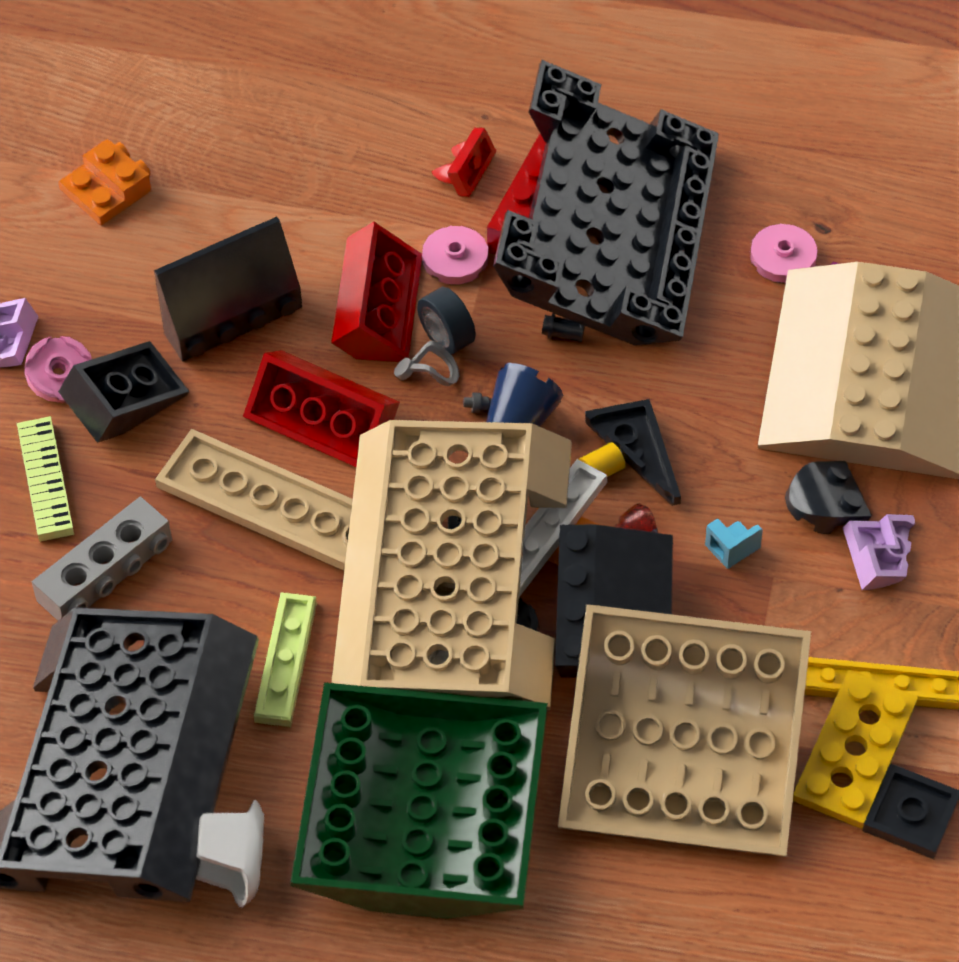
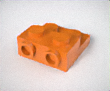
[58,138,152,226]

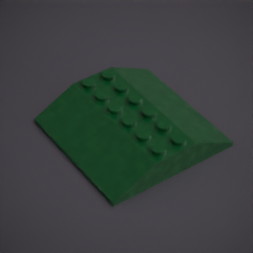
[290,682,547,919]

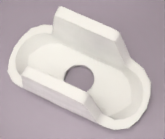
[196,800,264,907]

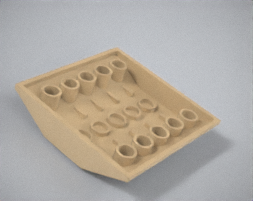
[757,262,959,479]
[558,605,811,857]

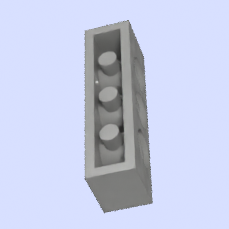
[31,496,172,621]

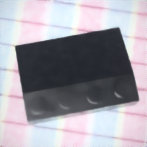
[154,216,303,362]
[555,524,674,678]

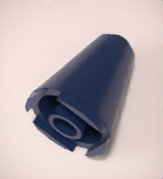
[486,363,564,427]

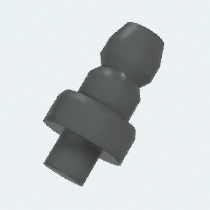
[463,392,492,413]

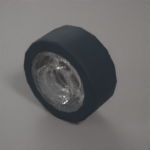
[417,286,476,355]

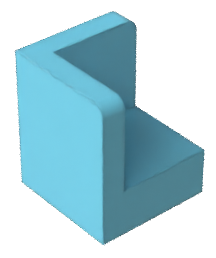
[705,519,763,569]

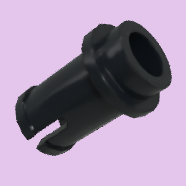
[542,313,585,343]

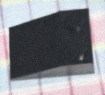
[58,341,189,443]

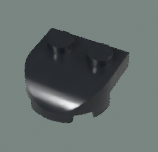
[785,461,872,534]

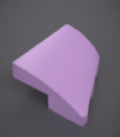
[0,298,39,367]
[843,514,915,590]

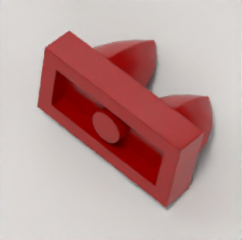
[432,127,497,197]

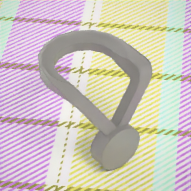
[394,341,459,386]

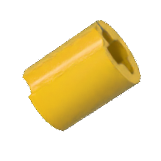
[579,442,625,477]

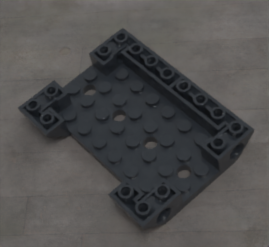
[493,60,719,346]
[0,608,259,902]

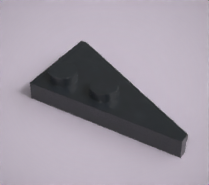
[585,399,681,506]

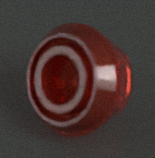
[615,503,658,533]

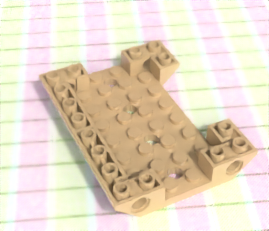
[331,420,572,710]

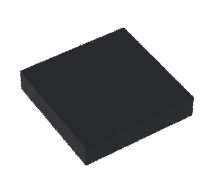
[862,764,959,859]

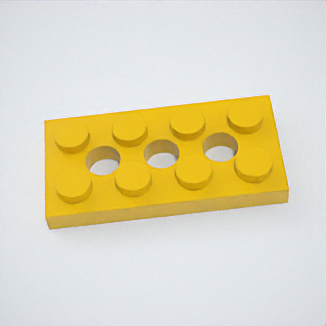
[793,669,918,829]

